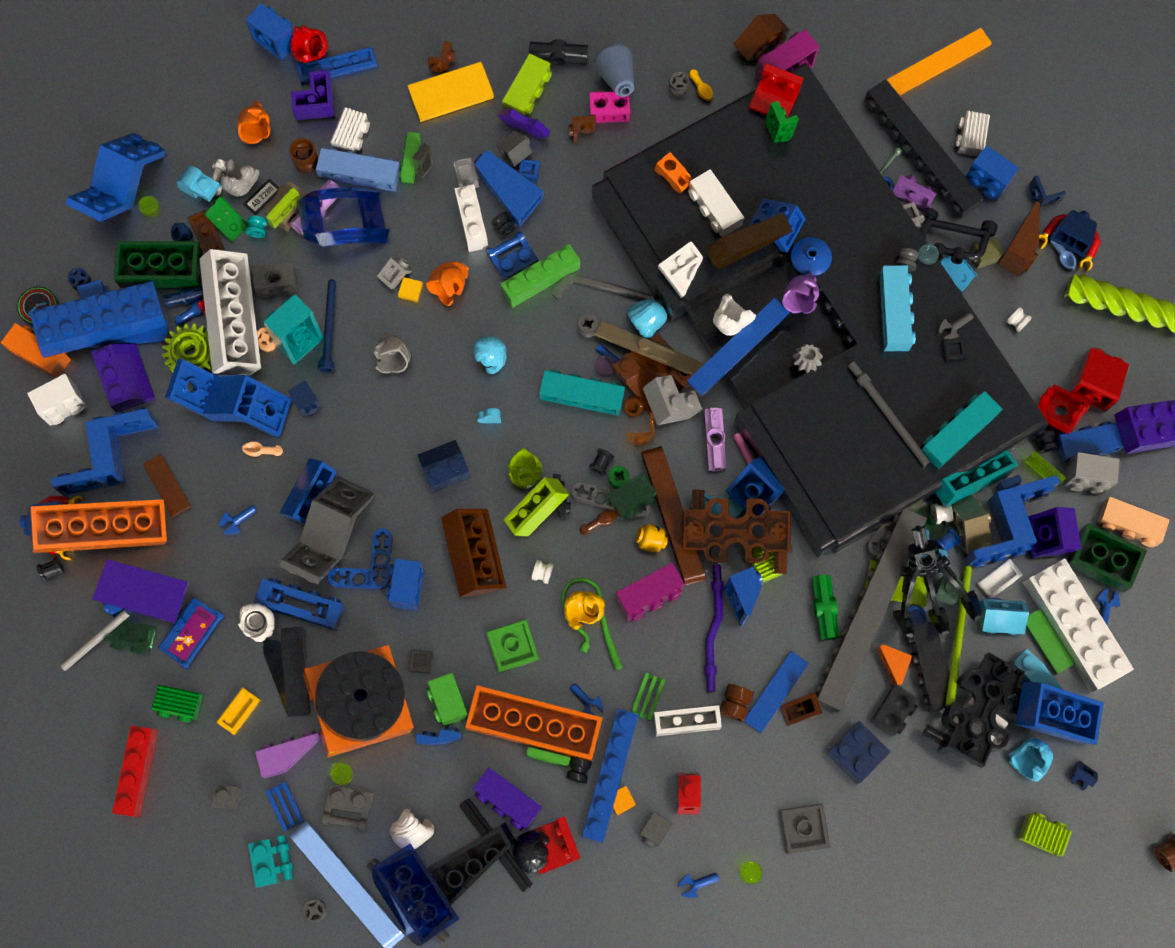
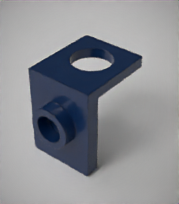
[1029,175,1066,207]

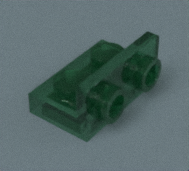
[104,620,157,655]

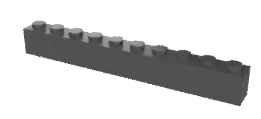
[815,509,927,712]

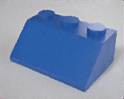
[724,567,763,627]

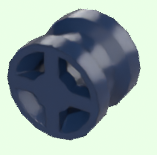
[68,268,92,291]

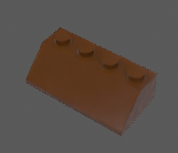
[441,509,507,597]

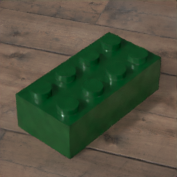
[114,241,203,288]

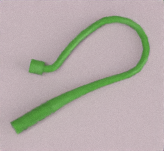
[561,578,623,670]

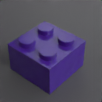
[1028,507,1082,558]

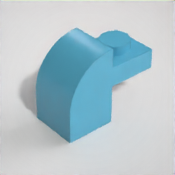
[176,166,220,202]

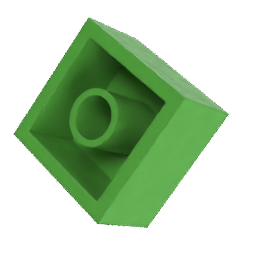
[426,672,468,727]

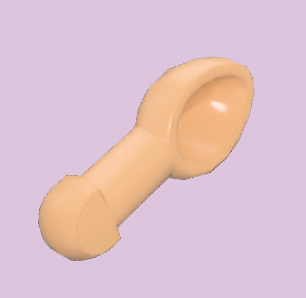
[242,441,283,457]

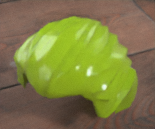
[508,448,542,489]

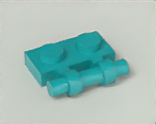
[248,835,294,888]

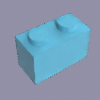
[979,599,1029,635]

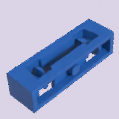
[253,578,345,631]

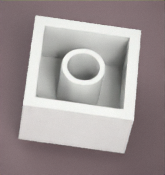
[27,374,87,426]

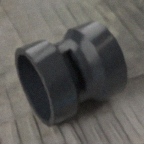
[566,757,592,784]

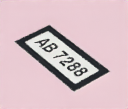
[243,179,280,215]

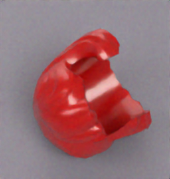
[290,25,329,63]

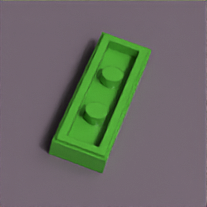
[1026,609,1075,675]

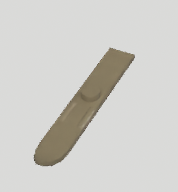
[594,321,704,375]

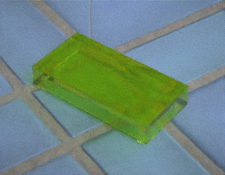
[1025,450,1066,488]

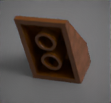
[998,201,1040,276]

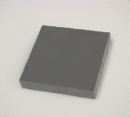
[779,804,831,854]

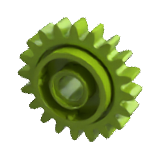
[162,323,212,373]

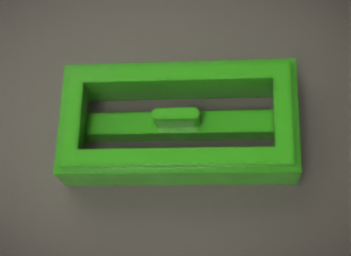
[631,673,666,721]
[526,747,570,767]

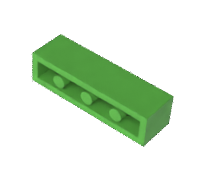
[501,244,580,308]

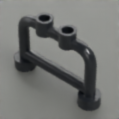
[920,208,998,264]

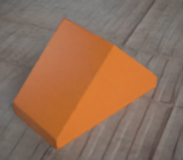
[876,645,912,686]

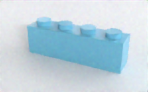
[879,265,916,351]

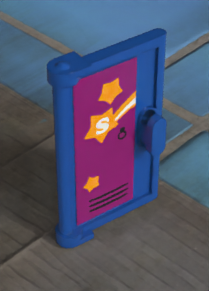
[158,597,224,669]

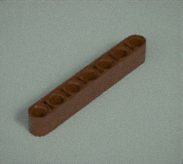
[641,446,706,586]

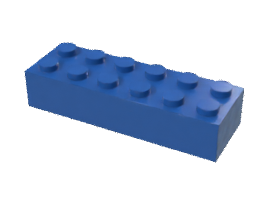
[29,281,166,358]

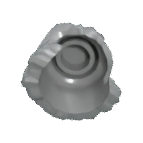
[220,159,259,197]

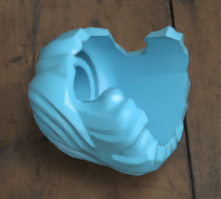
[626,298,667,339]
[472,336,507,375]
[1009,737,1053,782]

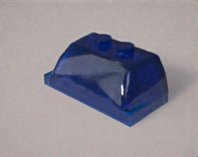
[372,843,459,946]

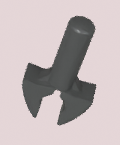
[937,312,973,341]

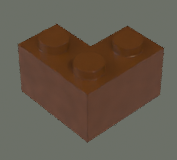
[734,14,790,61]

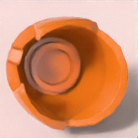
[237,100,271,144]
[426,261,469,306]

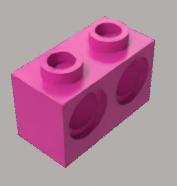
[589,90,630,123]

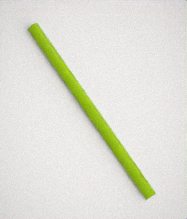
[945,566,972,707]

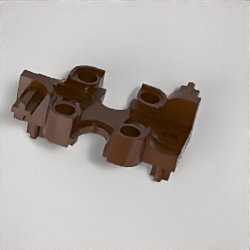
[683,489,793,574]

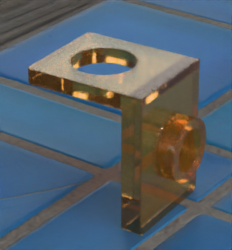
[626,412,655,445]

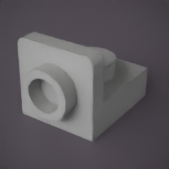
[377,257,413,289]

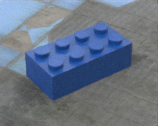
[1015,682,1104,745]

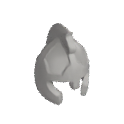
[374,333,411,373]

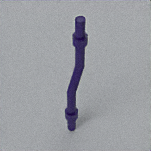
[704,565,724,692]

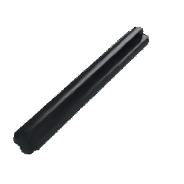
[460,799,533,892]

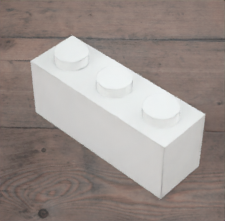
[688,169,744,237]
[454,184,488,252]
[653,705,722,737]

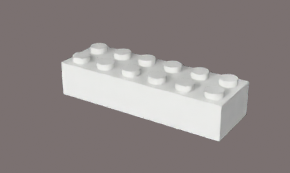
[199,249,261,376]
[1023,559,1134,693]

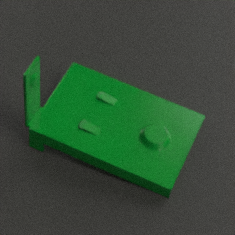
[204,197,249,243]

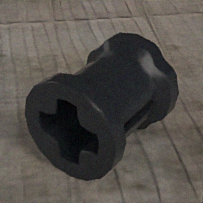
[589,448,614,476]
[36,556,65,582]

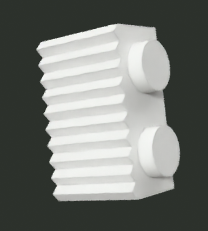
[330,107,370,152]
[955,111,990,157]

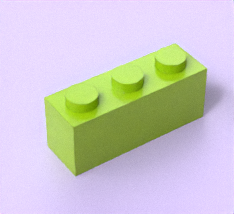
[502,53,552,116]
[503,477,569,537]

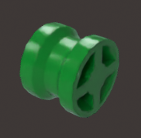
[608,466,630,490]

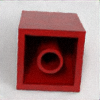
[1069,347,1129,412]

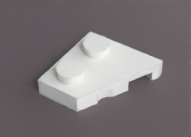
[658,242,703,298]

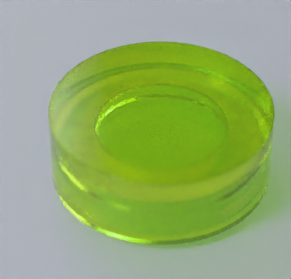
[138,196,160,217]
[331,763,353,785]
[740,862,762,884]

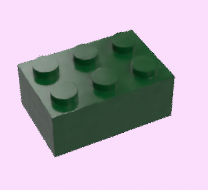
[1067,523,1147,592]

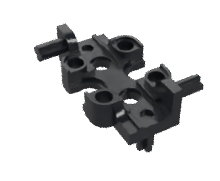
[922,652,1025,768]

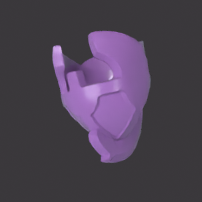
[782,272,819,314]

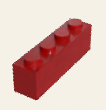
[112,725,158,818]

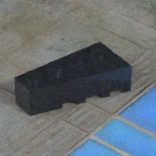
[425,822,516,909]

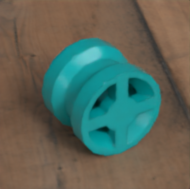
[245,215,268,238]

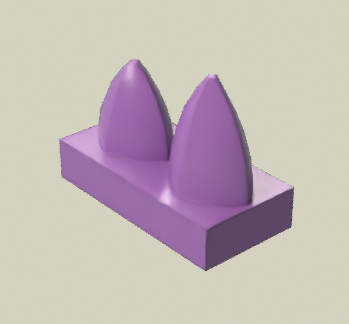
[893,175,936,210]

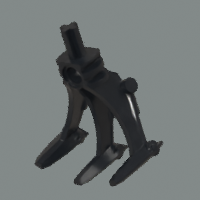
[893,525,982,637]

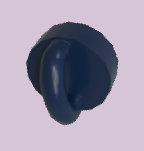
[171,223,193,241]

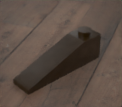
[705,213,793,269]

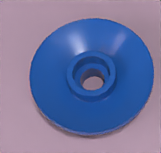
[791,237,832,276]

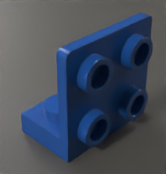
[748,198,806,253]

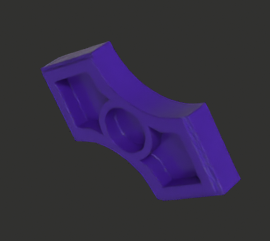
[497,109,550,138]

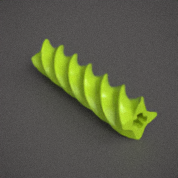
[1064,273,1175,333]

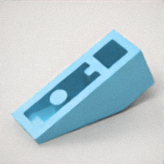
[1013,649,1064,690]

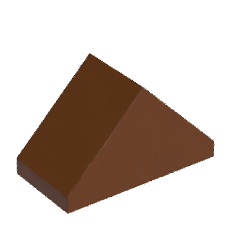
[780,692,822,726]

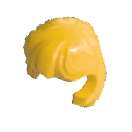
[564,591,605,630]

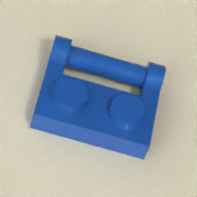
[486,231,539,281]

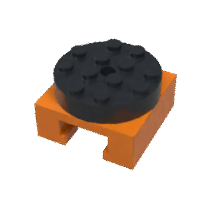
[303,645,414,758]

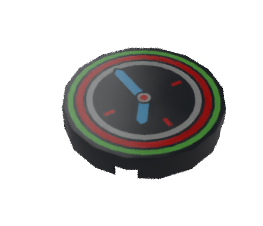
[17,286,59,326]

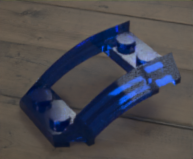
[297,187,390,249]

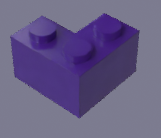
[291,70,335,120]

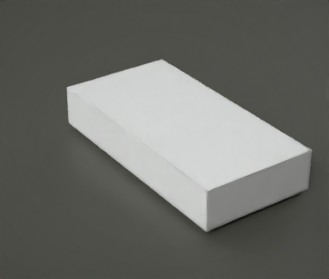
[976,559,1023,599]

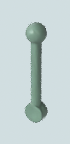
[879,147,902,175]

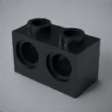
[870,684,918,737]

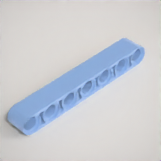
[290,820,405,948]

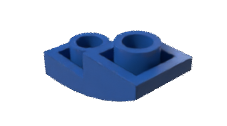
[415,726,462,745]

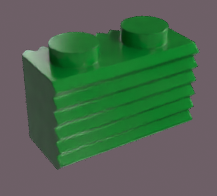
[151,684,204,723]

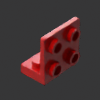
[749,63,803,118]
[530,816,580,874]

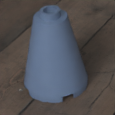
[594,43,634,97]

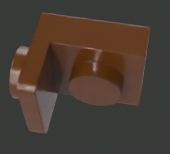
[568,115,596,143]

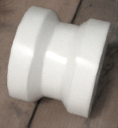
[1006,307,1032,333]
[930,503,953,525]
[532,560,553,584]

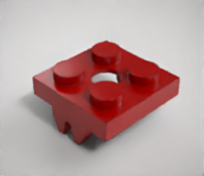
[1037,384,1091,434]

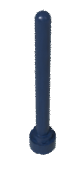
[318,279,336,373]

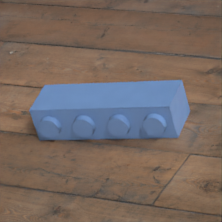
[316,148,401,192]

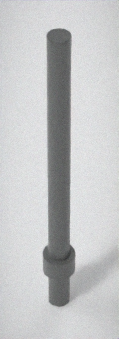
[848,361,930,467]

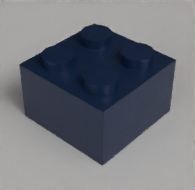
[826,721,891,784]

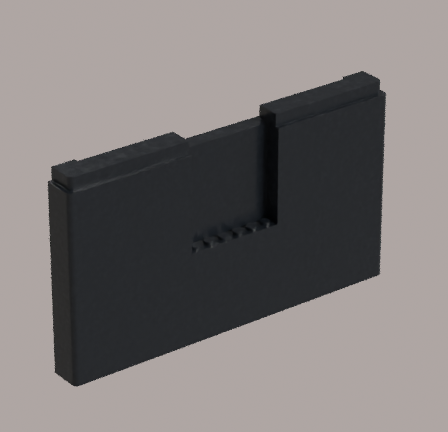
[592,63,1048,558]

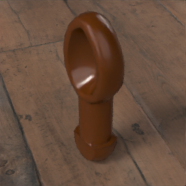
[580,510,617,535]

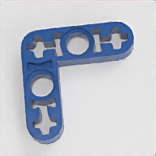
[327,528,392,590]

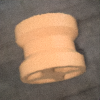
[257,327,276,352]

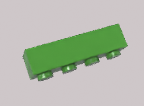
[399,132,421,183]

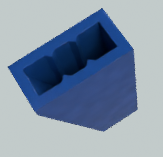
[474,150,544,227]

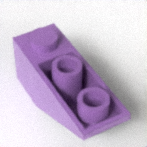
[255,731,321,779]

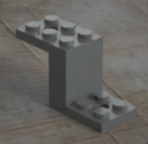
[279,477,375,585]

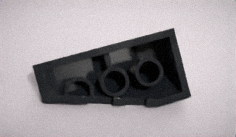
[263,626,310,717]

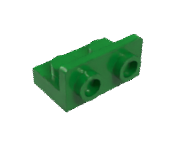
[765,101,799,143]

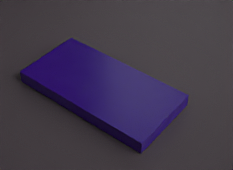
[92,559,189,624]

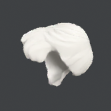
[713,294,756,336]
[238,603,275,642]
[390,809,434,851]

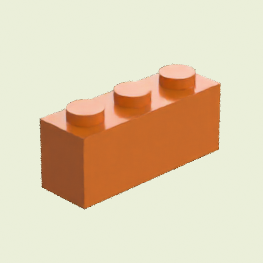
[1,323,71,379]

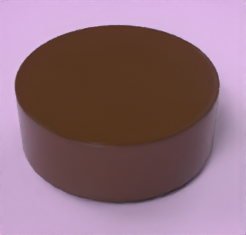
[623,395,645,417]

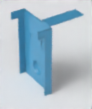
[941,248,978,293]

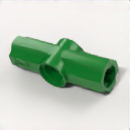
[812,574,839,640]

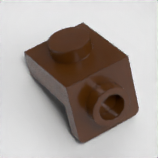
[428,41,455,73]

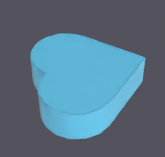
[477,408,501,424]

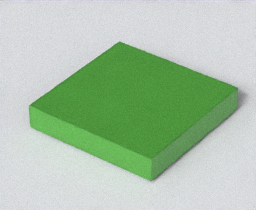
[486,619,539,673]

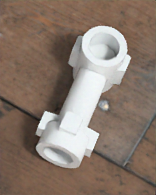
[212,159,226,197]

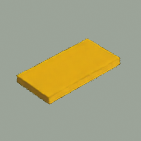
[407,62,494,122]

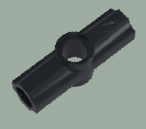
[529,39,588,65]

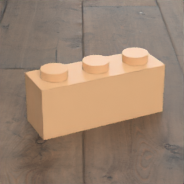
[1096,497,1170,547]

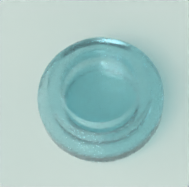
[918,244,939,265]

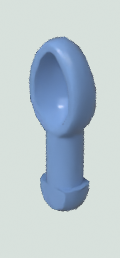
[1050,240,1076,270]

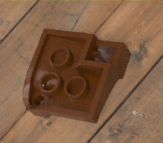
[612,333,693,417]

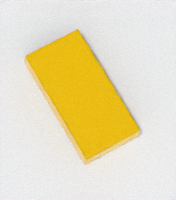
[217,687,261,735]

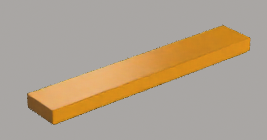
[887,28,992,95]

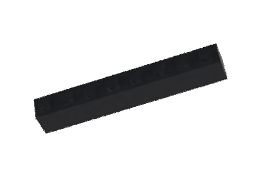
[864,79,983,219]

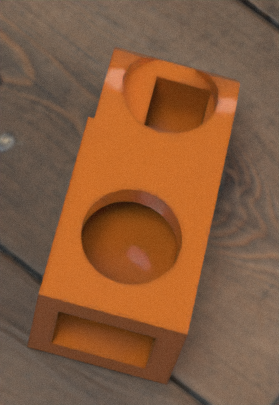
[654,152,693,193]

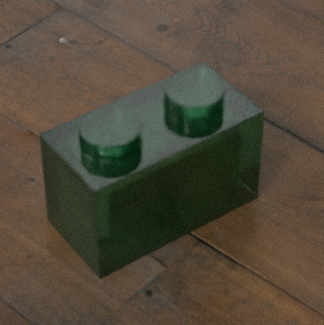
[607,472,657,520]

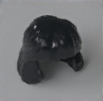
[512,830,550,874]

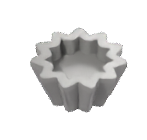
[793,344,823,373]

